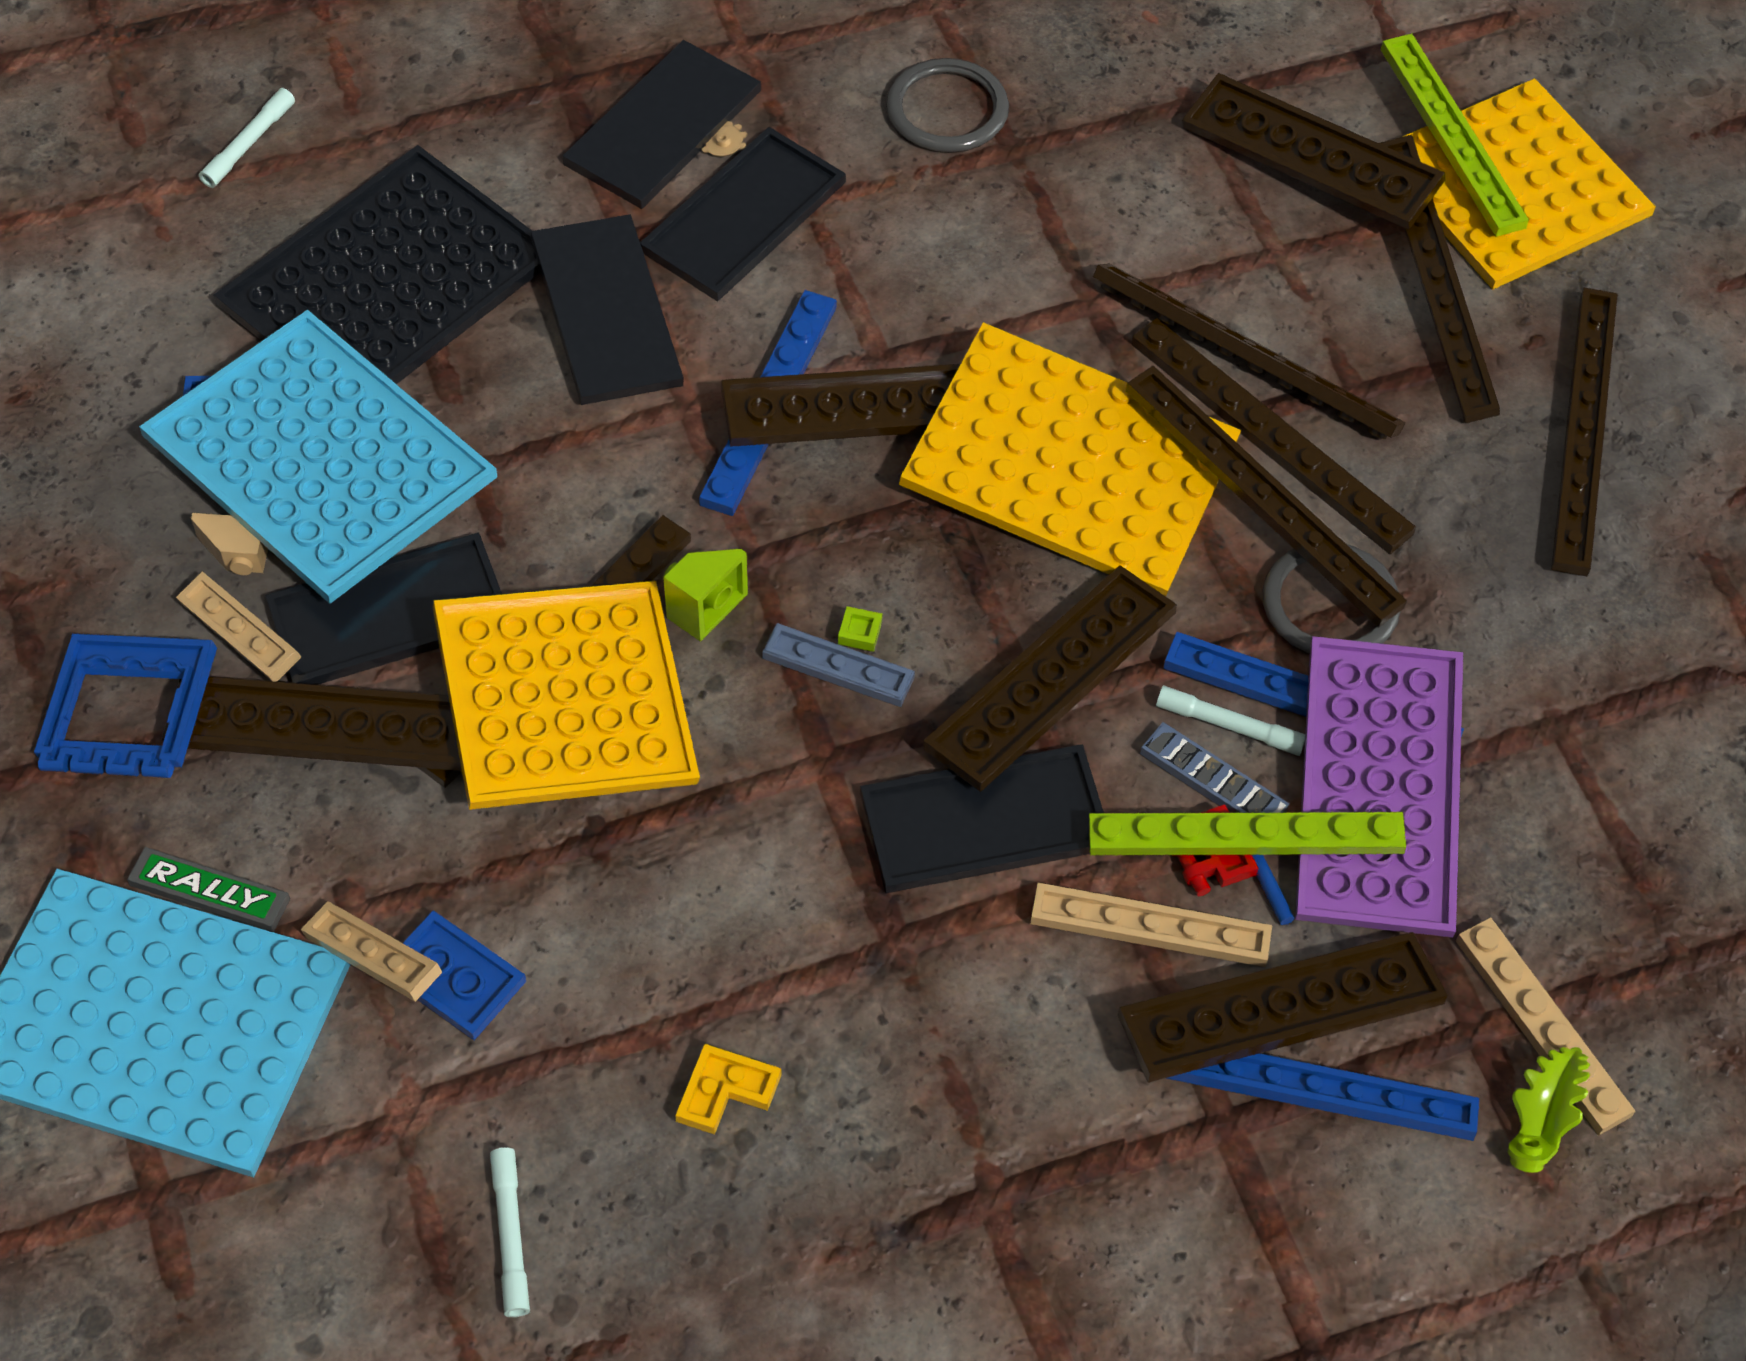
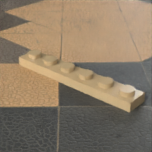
[1030,883,1272,967]
[1456,918,1635,1135]

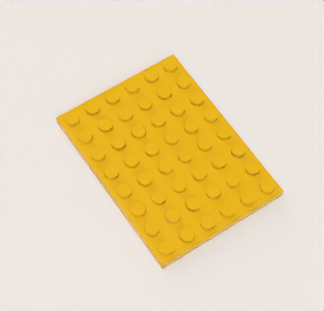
[899,322,1241,596]

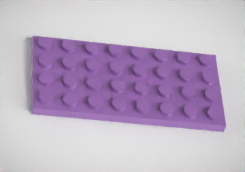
[1295,636,1463,938]

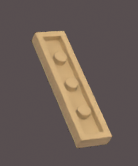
[176,571,301,682]
[301,901,442,1002]

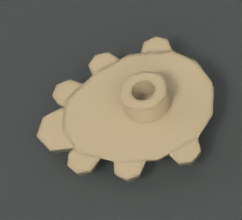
[702,121,747,157]

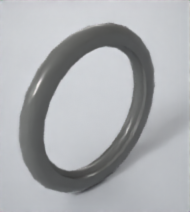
[886,58,1009,153]
[1262,545,1401,654]

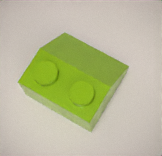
[663,549,748,642]

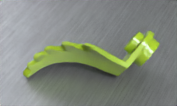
[1508,1047,1590,1173]

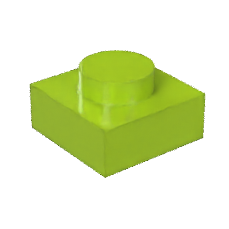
[838,606,883,652]

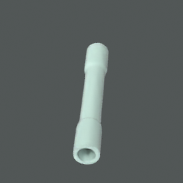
[199,88,295,188]
[1156,685,1305,756]
[490,1148,530,1317]

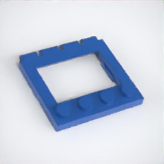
[34,634,217,778]

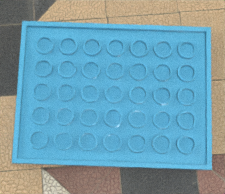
[139,310,497,604]
[0,869,351,1178]

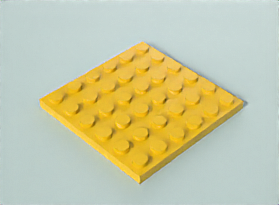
[1403,78,1656,290]
[433,581,700,810]

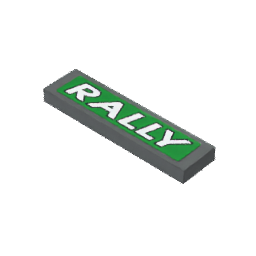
[127,847,290,932]

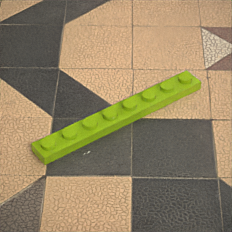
[1381,34,1529,237]
[1089,812,1406,855]

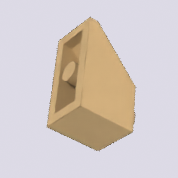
[191,513,268,575]

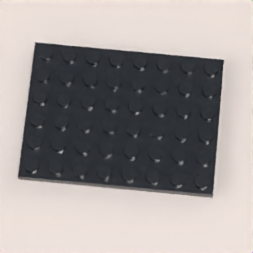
[213,145,541,384]

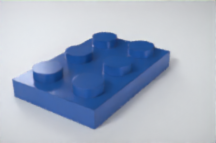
[403,910,526,1040]

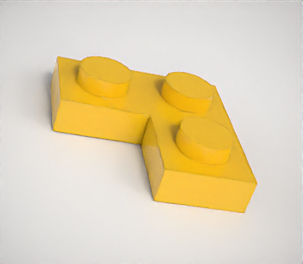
[675,1044,782,1135]

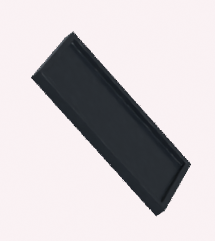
[563,40,761,209]
[640,127,846,302]
[531,214,684,405]
[265,532,502,685]
[860,744,1104,894]

